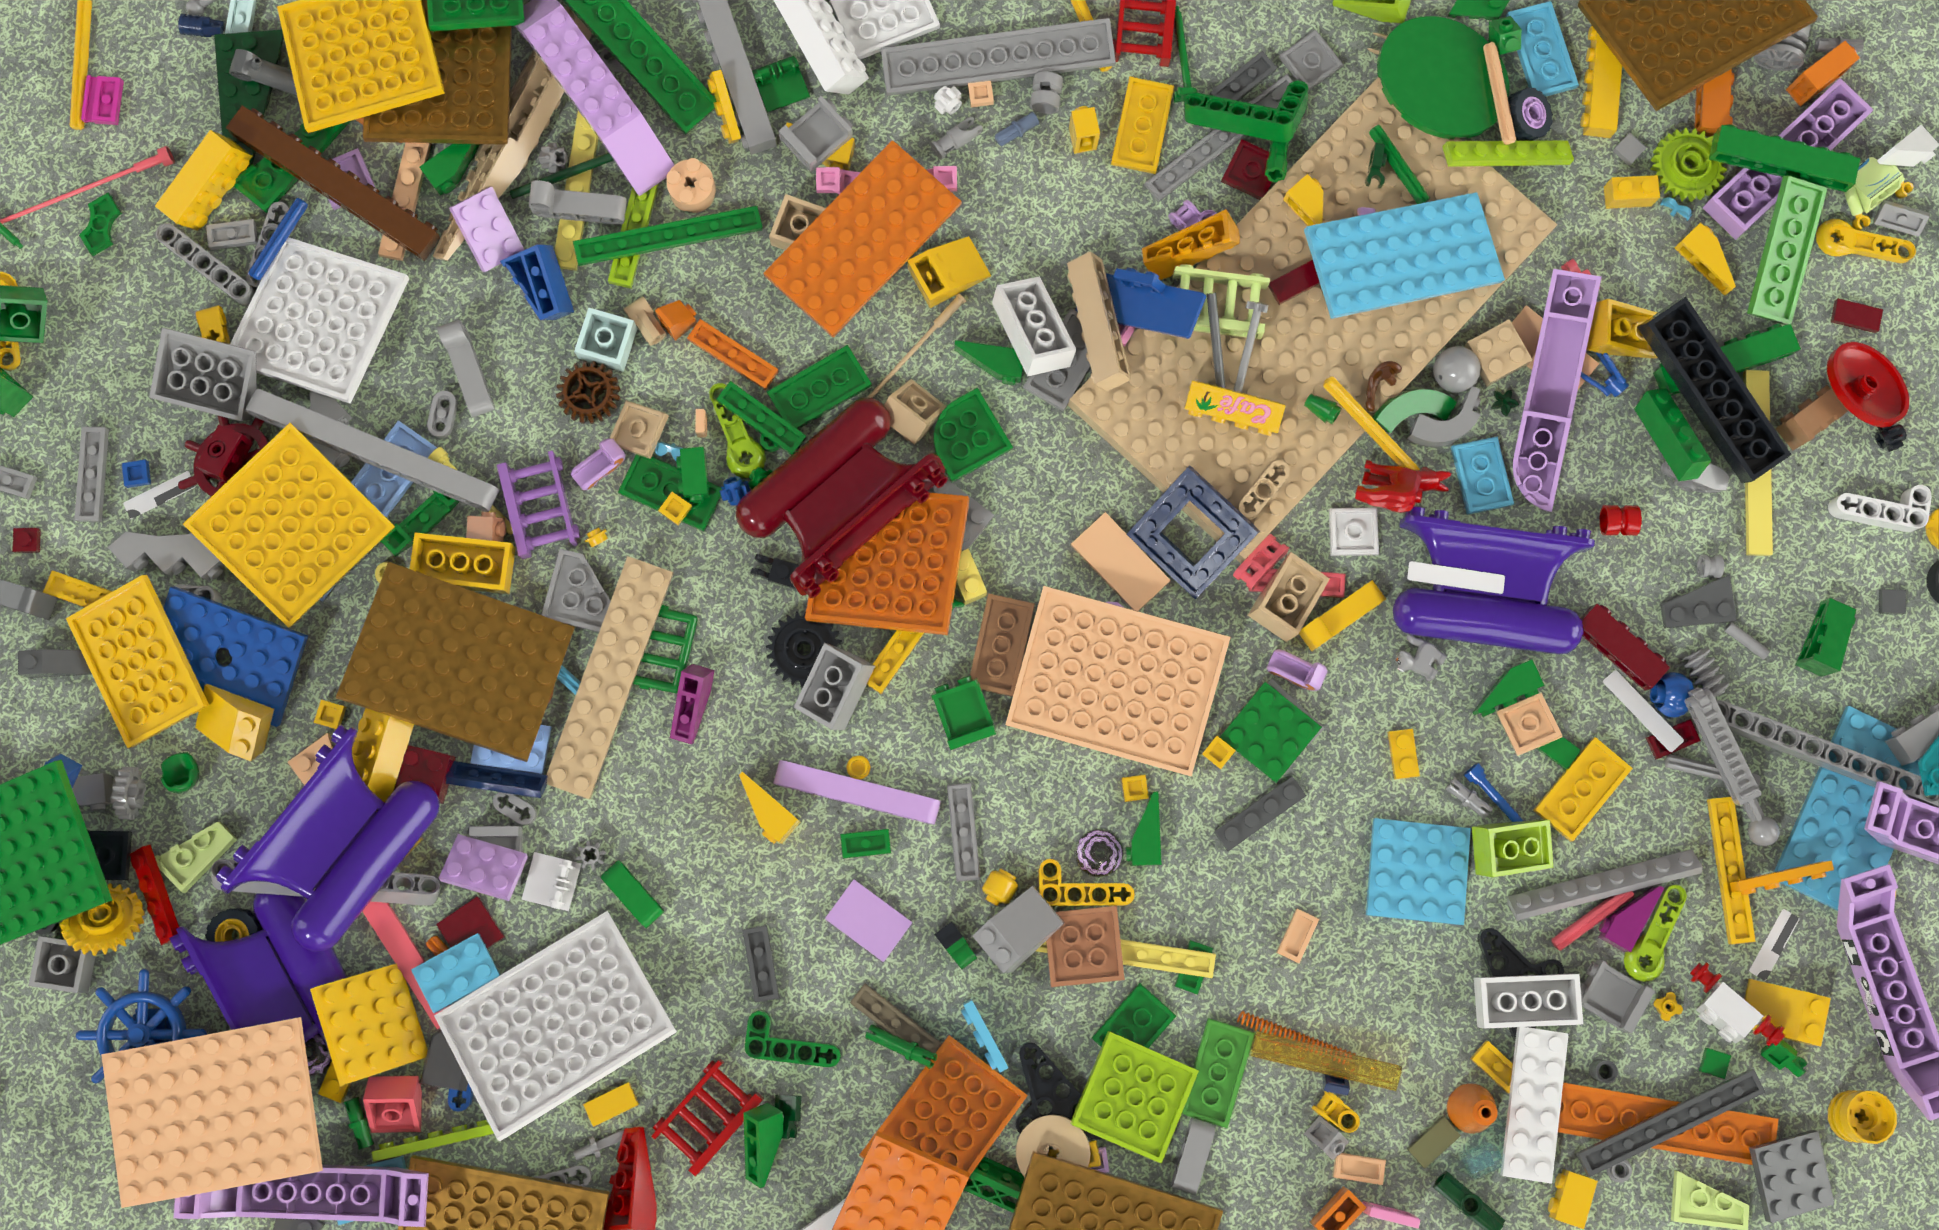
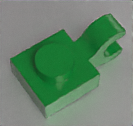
[1760,1039,1807,1077]

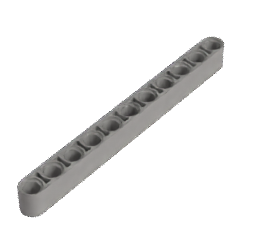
[245,389,499,512]
[1716,700,1939,808]

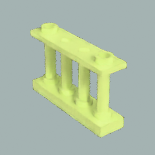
[1173,264,1270,339]

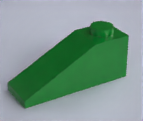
[419,144,480,196]
[954,340,1023,385]
[1125,791,1162,866]
[744,1103,784,1189]

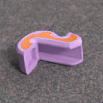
[571,438,626,490]
[1266,649,1328,691]

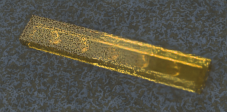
[1251,1031,1402,1091]

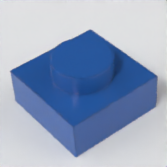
[122,459,151,488]

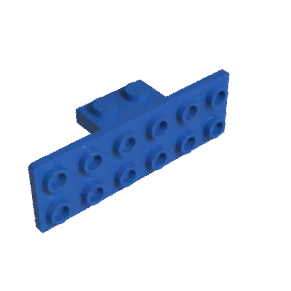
[1075,267,1207,339]

